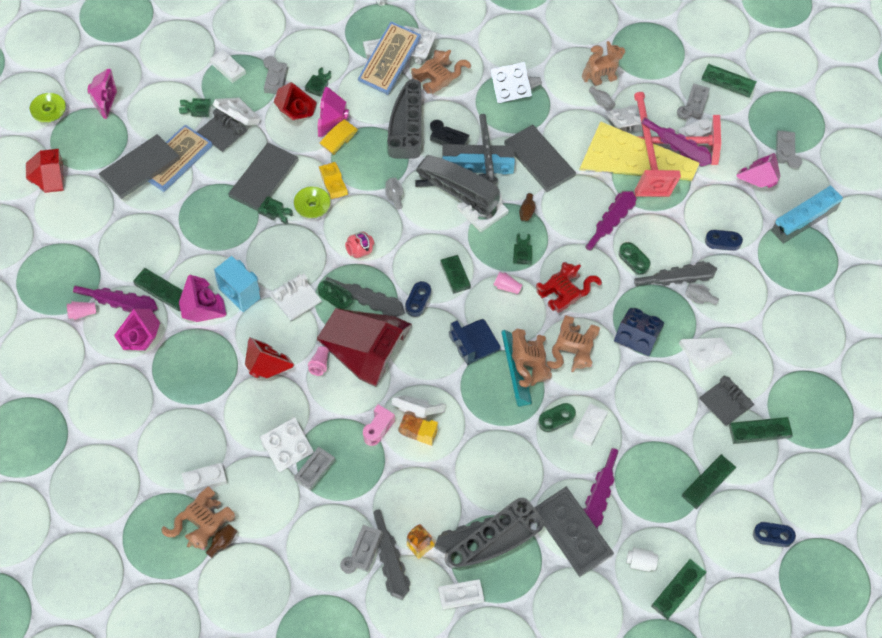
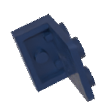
[614,308,664,356]
[448,319,500,365]

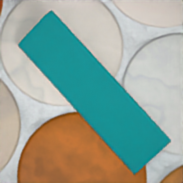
[501,330,532,407]

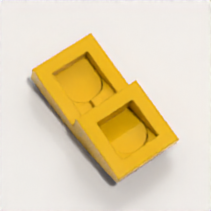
[319,119,358,155]
[318,162,348,199]

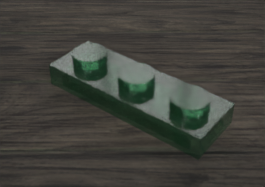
[701,63,757,98]
[133,268,183,312]
[729,417,793,444]
[681,454,736,510]
[651,559,707,620]

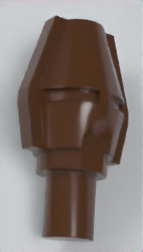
[519,193,536,221]
[205,524,237,558]

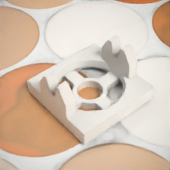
[457,194,509,232]

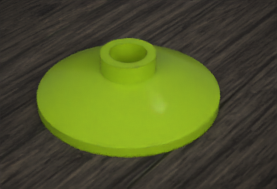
[29,93,66,122]
[294,186,330,218]

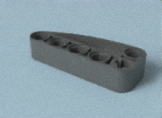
[387,79,421,159]
[416,155,500,216]
[444,498,544,569]

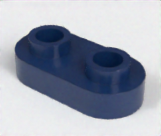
[705,230,743,251]
[405,281,431,317]
[753,522,796,547]

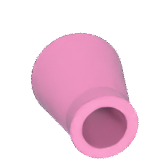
[493,272,523,295]
[67,301,96,320]
[308,346,329,376]

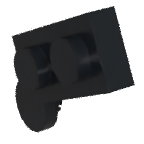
[430,120,470,145]

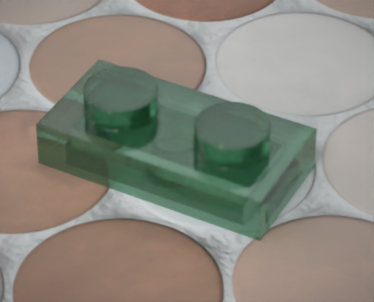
[440,255,471,294]

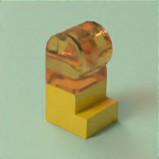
[398,414,438,446]
[406,524,434,559]

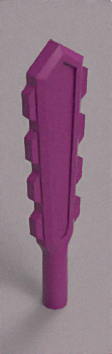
[641,117,712,167]
[585,191,637,251]
[73,285,158,313]
[583,448,619,529]

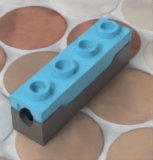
[442,144,515,174]
[772,185,843,244]

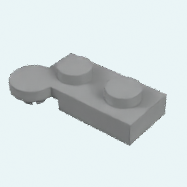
[263,56,288,94]
[677,83,710,119]
[776,130,802,169]
[340,525,383,574]

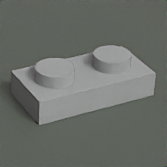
[294,447,335,491]

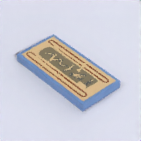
[358,22,421,95]
[148,125,212,192]

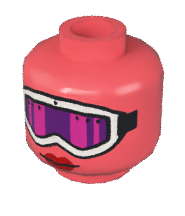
[345,231,374,258]

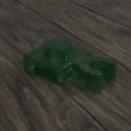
[305,67,331,97]
[179,98,211,117]
[258,196,293,224]
[513,233,533,265]

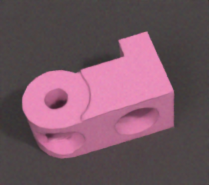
[363,404,395,446]

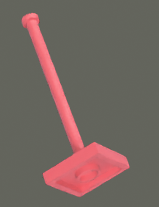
[634,92,681,197]
[637,115,721,165]

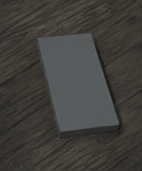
[504,125,576,192]
[98,134,180,199]
[228,142,299,212]
[534,486,614,577]

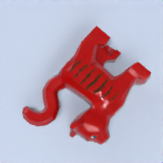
[536,262,602,314]

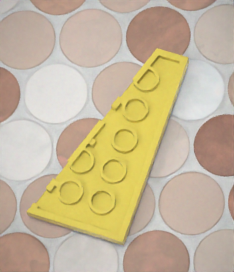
[579,121,699,181]

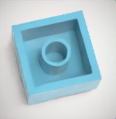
[214,256,260,312]

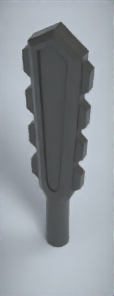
[479,114,494,181]
[634,261,717,286]
[324,277,404,317]
[373,509,410,600]
[435,517,508,554]

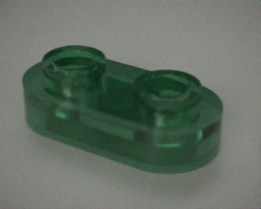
[618,242,651,274]
[318,280,353,309]
[538,403,576,432]

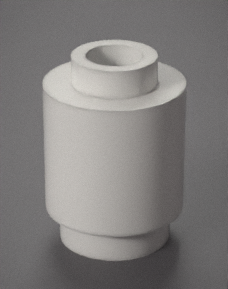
[626,547,658,572]

